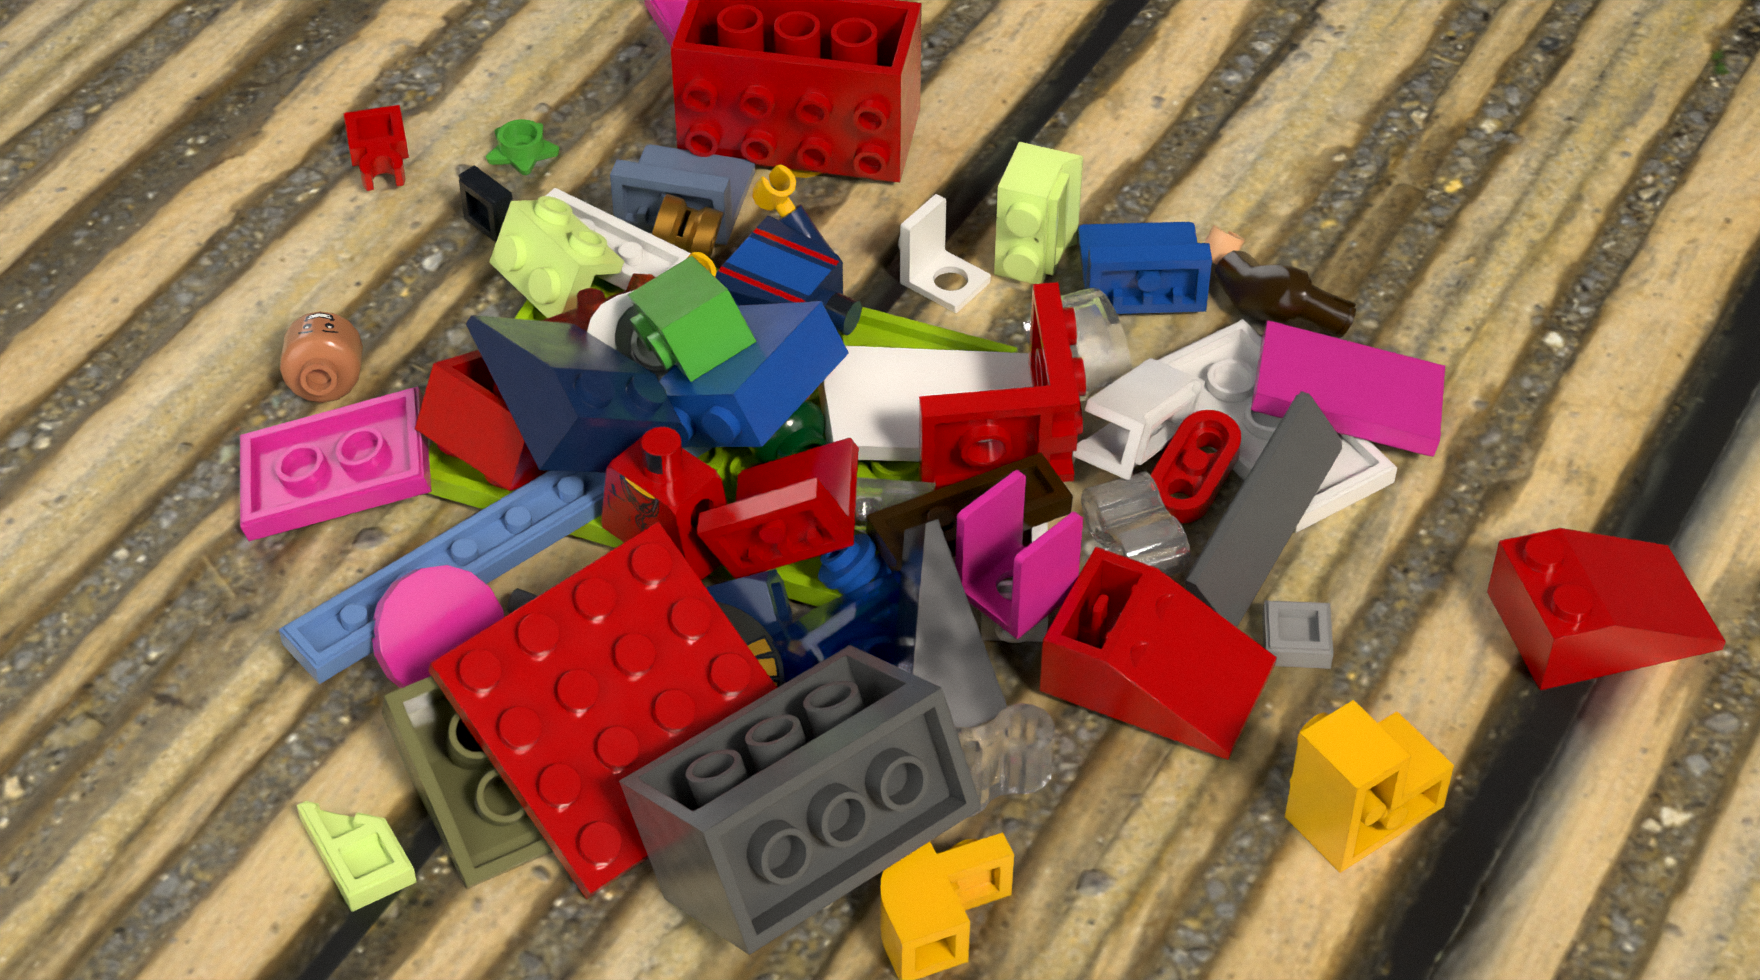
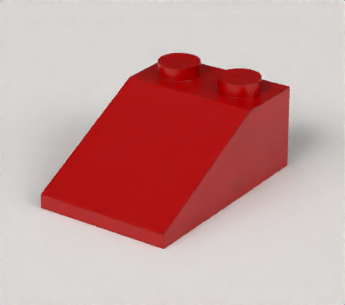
[415,350,549,491]
[1487,528,1726,690]

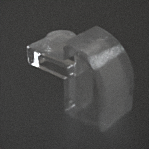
[1023,287,1133,402]

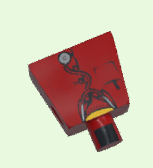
[601,427,727,580]

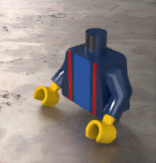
[686,165,862,335]

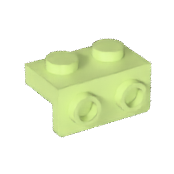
[489,196,624,325]

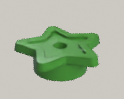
[486,119,559,175]

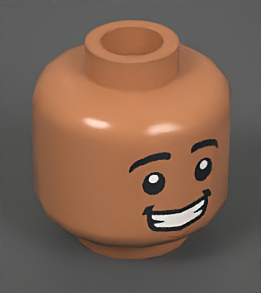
[280,311,363,403]

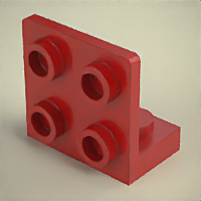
[697,438,859,579]

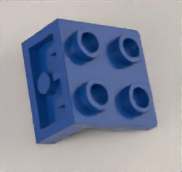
[1078,222,1212,315]

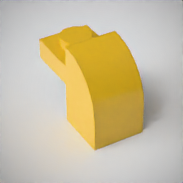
[880,832,1014,980]

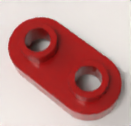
[1148,410,1241,523]

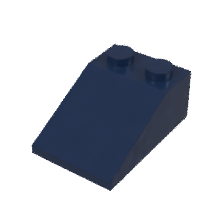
[466,315,681,473]

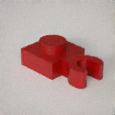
[343,105,409,191]

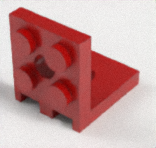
[919,282,1086,495]

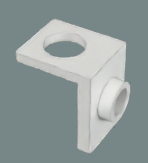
[898,194,991,313]

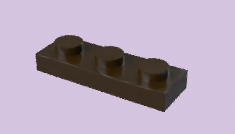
[866,452,1073,578]

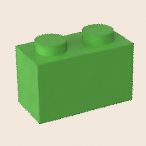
[628,256,757,382]

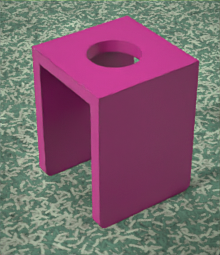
[955,470,1083,639]

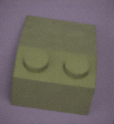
[382,676,553,889]

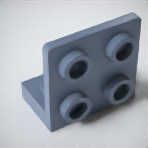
[610,144,755,245]

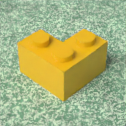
[1285,700,1454,873]

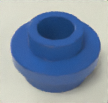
[818,534,881,595]

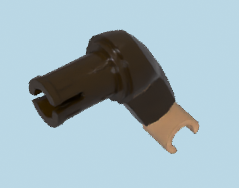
[1204,225,1356,338]

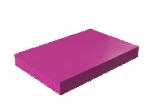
[1251,320,1445,457]
[240,386,432,541]

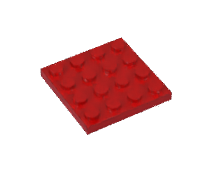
[428,521,777,900]

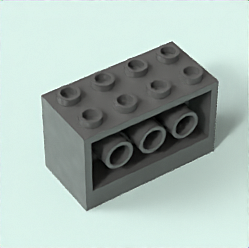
[619,645,982,955]

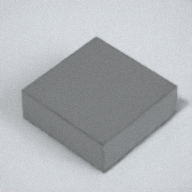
[1262,600,1333,669]

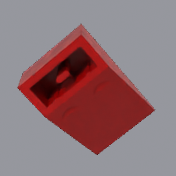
[1039,546,1277,760]

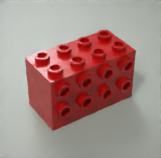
[671,0,922,183]

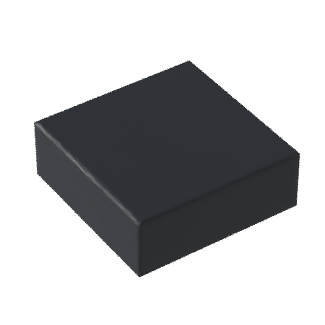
[459,165,513,242]

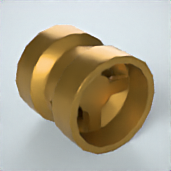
[652,194,723,258]

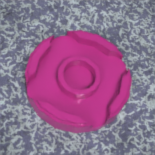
[372,565,504,688]

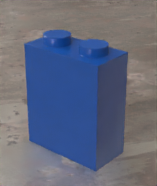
[659,301,849,447]

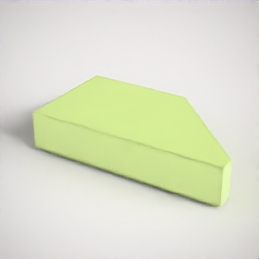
[297,801,417,912]

